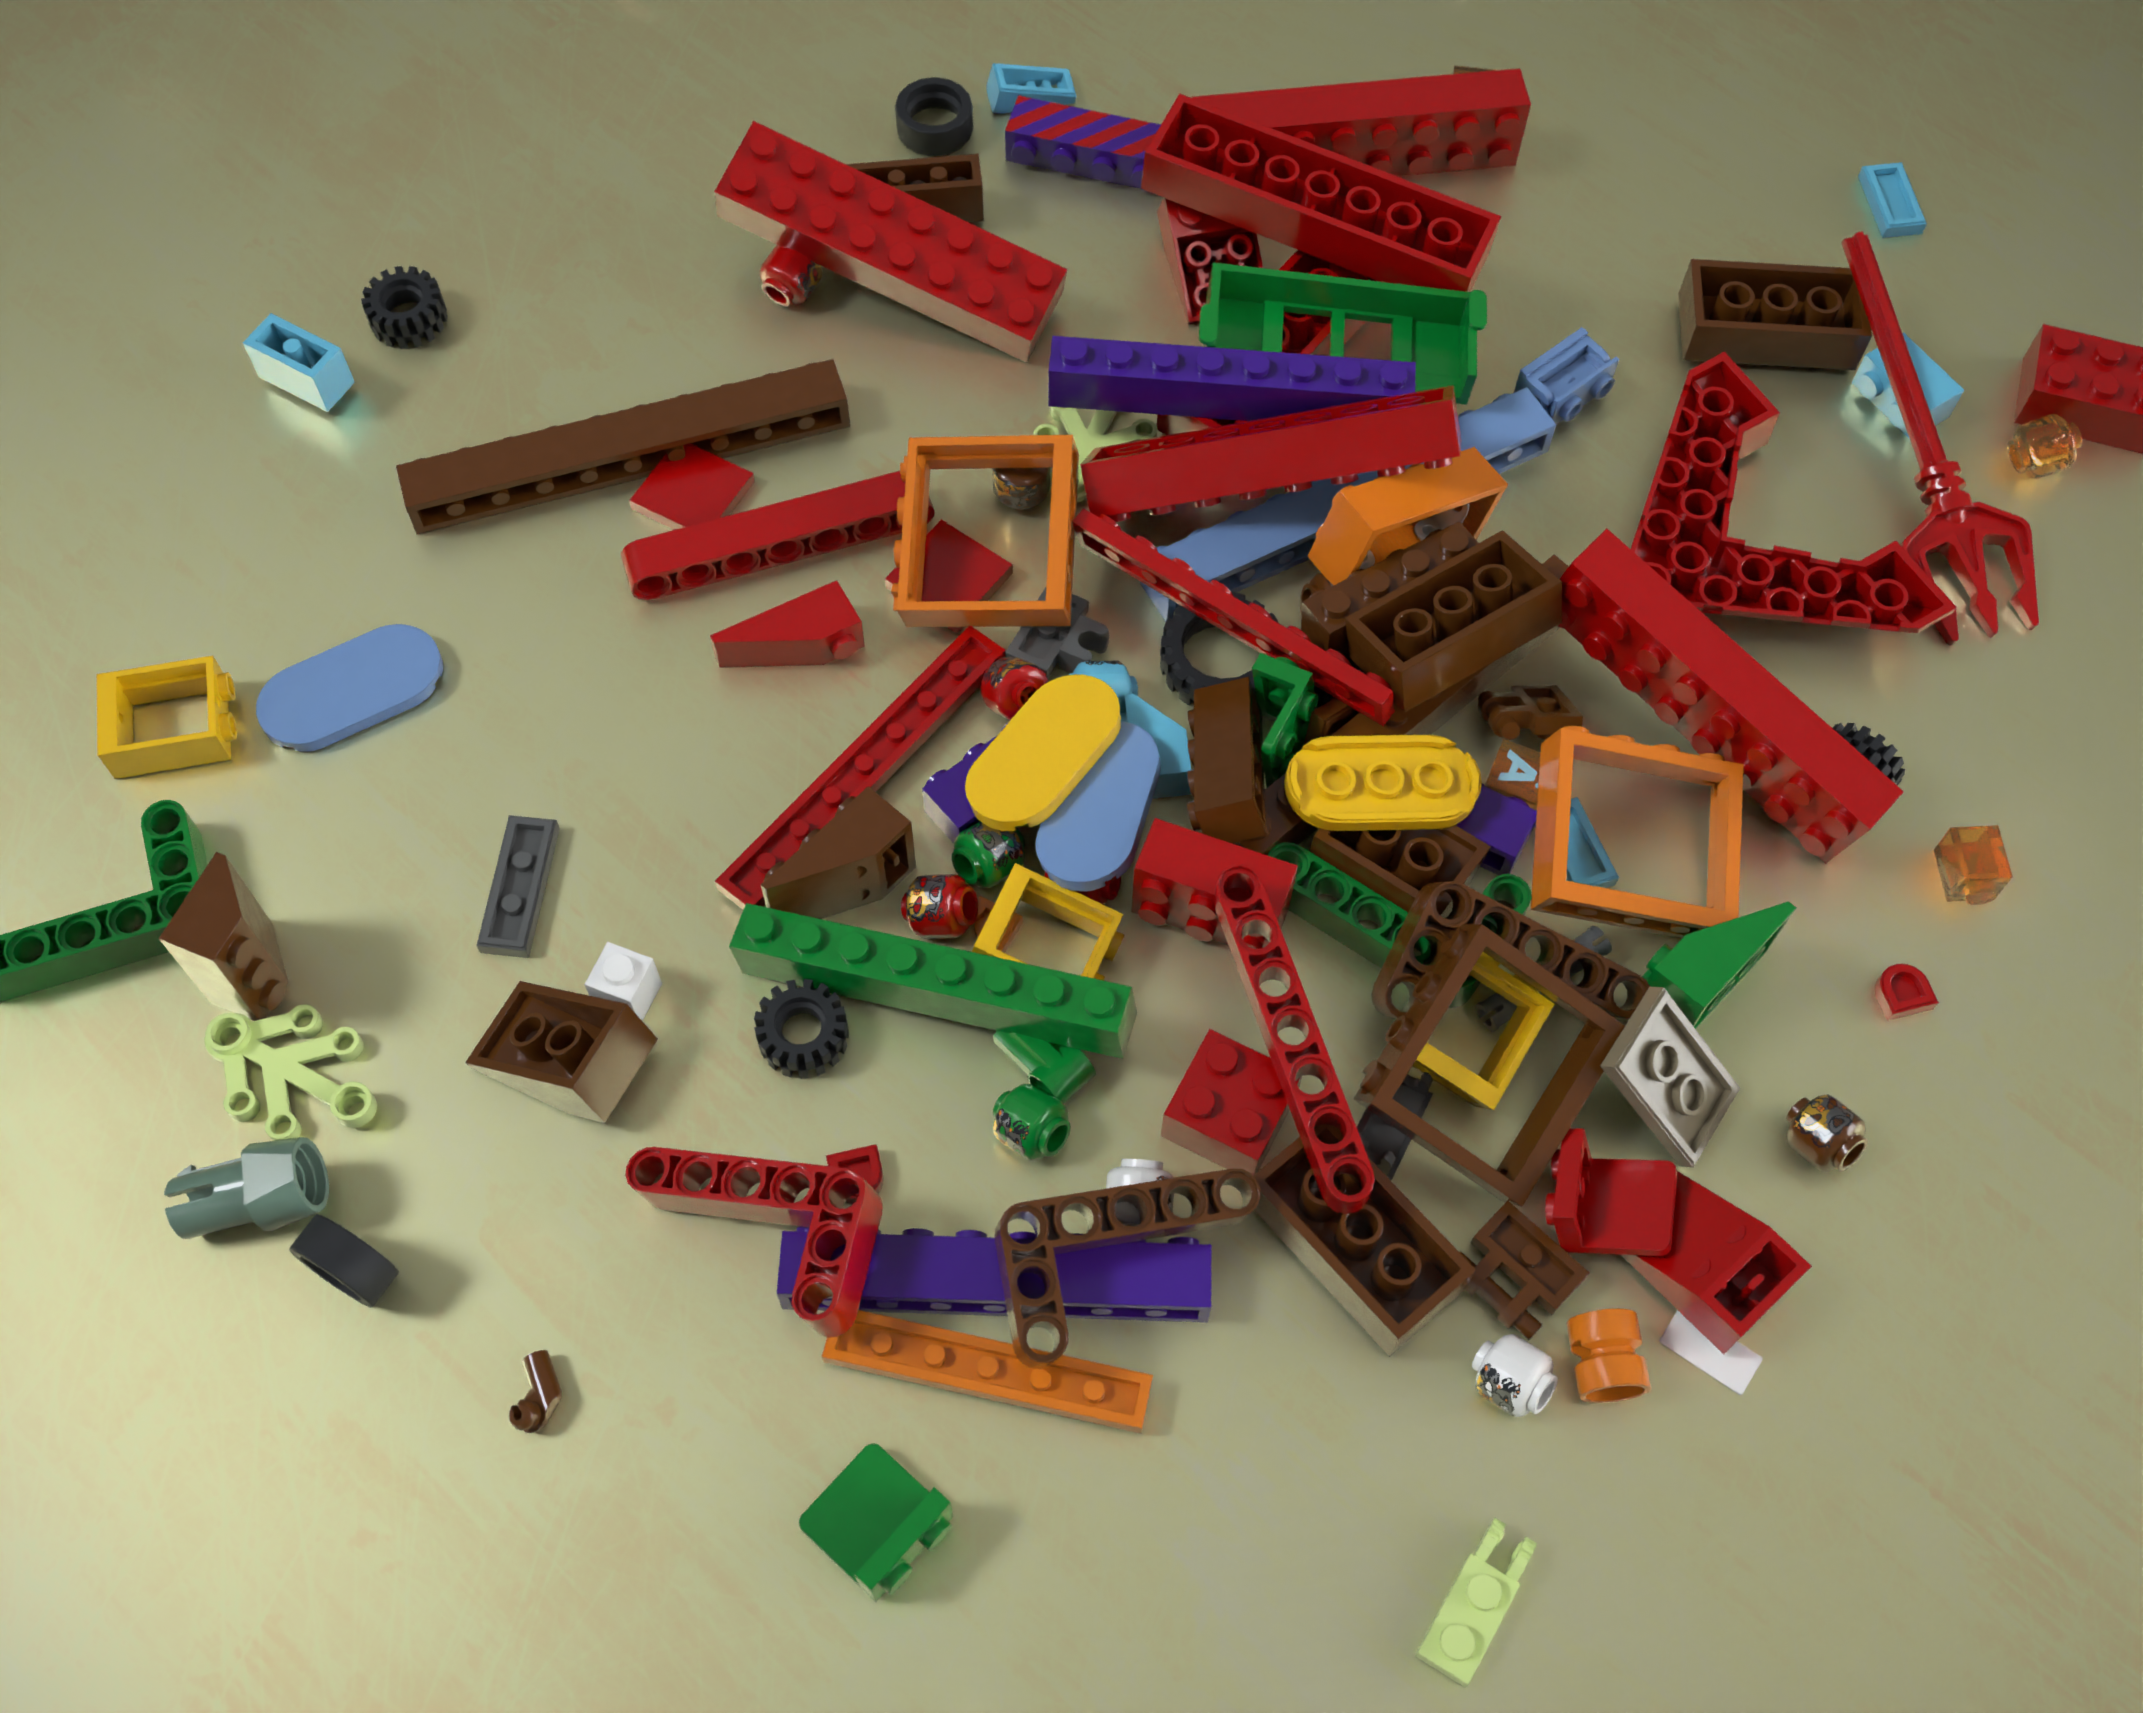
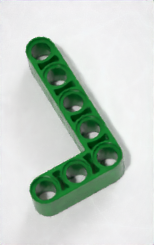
[0,800,208,1002]
[1268,842,1532,1008]

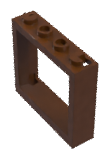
[1353,924,1625,1207]

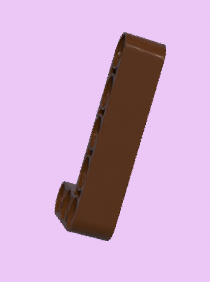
[1371,881,1650,1019]
[995,1168,1261,1369]

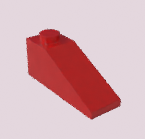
[710,580,865,668]

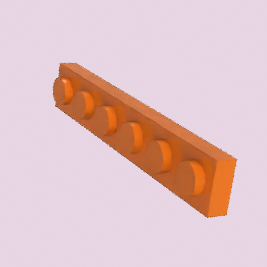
[822,1310,1153,1434]

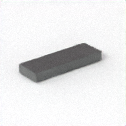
[477,815,560,958]

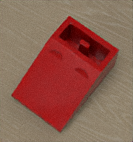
[1157,198,1263,324]
[1621,1171,1812,1355]

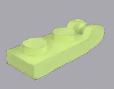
[1415,1518,1537,1688]

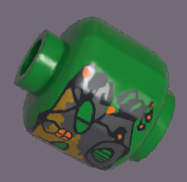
[951,821,1025,889]
[993,1084,1071,1160]

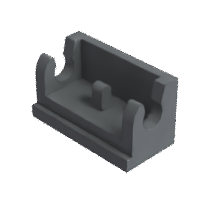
[1357,1072,1433,1181]

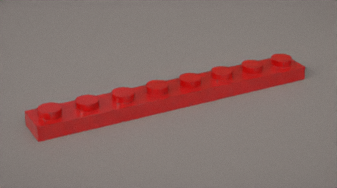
[1072,508,1394,726]
[715,625,1006,910]

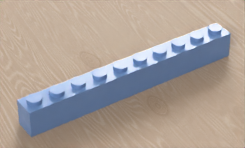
[1140,387,1556,622]

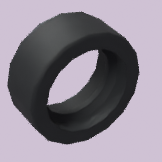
[895,77,973,157]
[289,1214,399,1308]

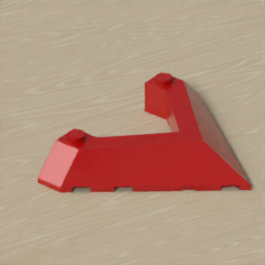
[1631,351,1957,634]

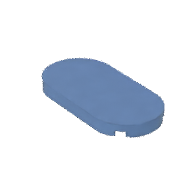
[256,624,444,752]
[1035,721,1161,891]

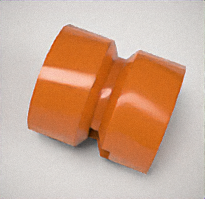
[1566,1308,1651,1403]

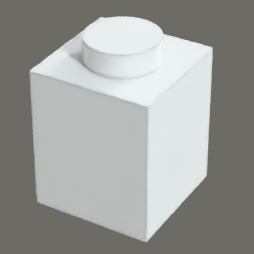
[584,942,662,1021]

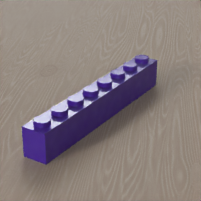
[1048,336,1416,421]
[777,1226,1212,1323]

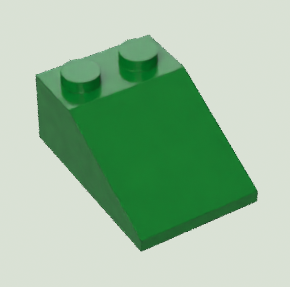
[1642,901,1797,1029]

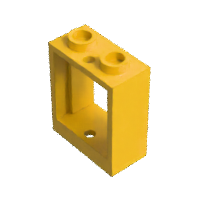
[96,655,237,779]
[972,863,1125,981]
[1412,952,1554,1110]

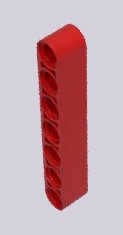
[621,471,935,600]
[1214,864,1375,1214]

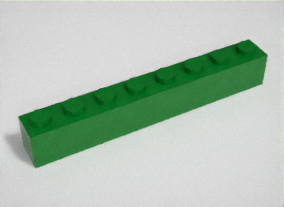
[729,903,1137,1059]

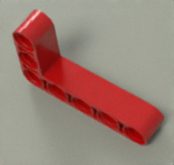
[625,1147,883,1338]

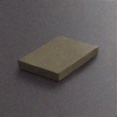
[1600,987,1740,1168]

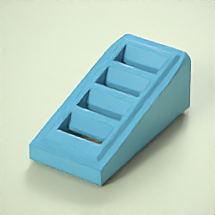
[986,63,1077,114]

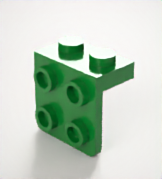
[1252,653,1319,788]
[799,1443,953,1602]

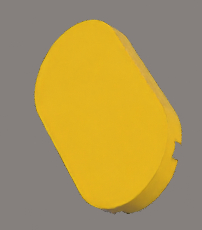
[965,674,1121,831]
[1284,735,1482,831]

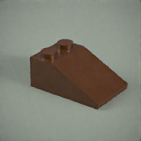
[465,981,658,1123]

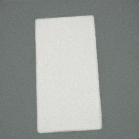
[1659,1310,1763,1395]

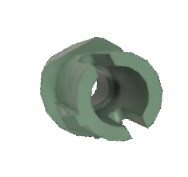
[164,1137,329,1239]

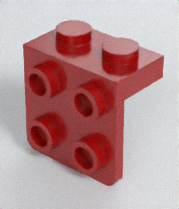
[1545,1128,1677,1256]

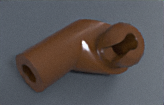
[509,1350,562,1433]

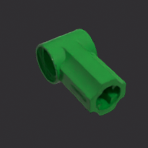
[993,1031,1096,1104]

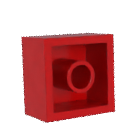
[1161,1029,1302,1175]

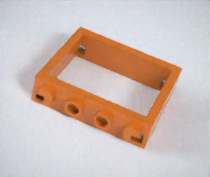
[891,435,1079,627]
[1531,726,1744,938]

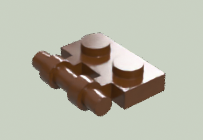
[1478,685,1583,740]
[1460,1201,1590,1341]

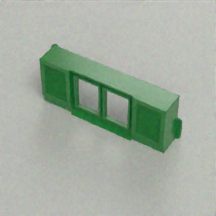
[1198,263,1487,405]

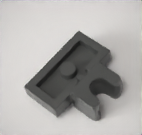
[1005,587,1109,679]

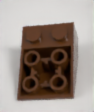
[761,786,916,919]

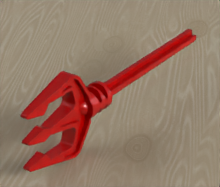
[1841,232,2039,646]

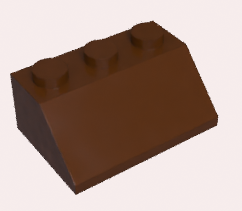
[1309,825,1491,918]
[159,852,289,1021]

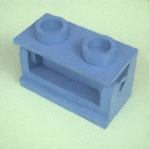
[1514,327,1619,425]

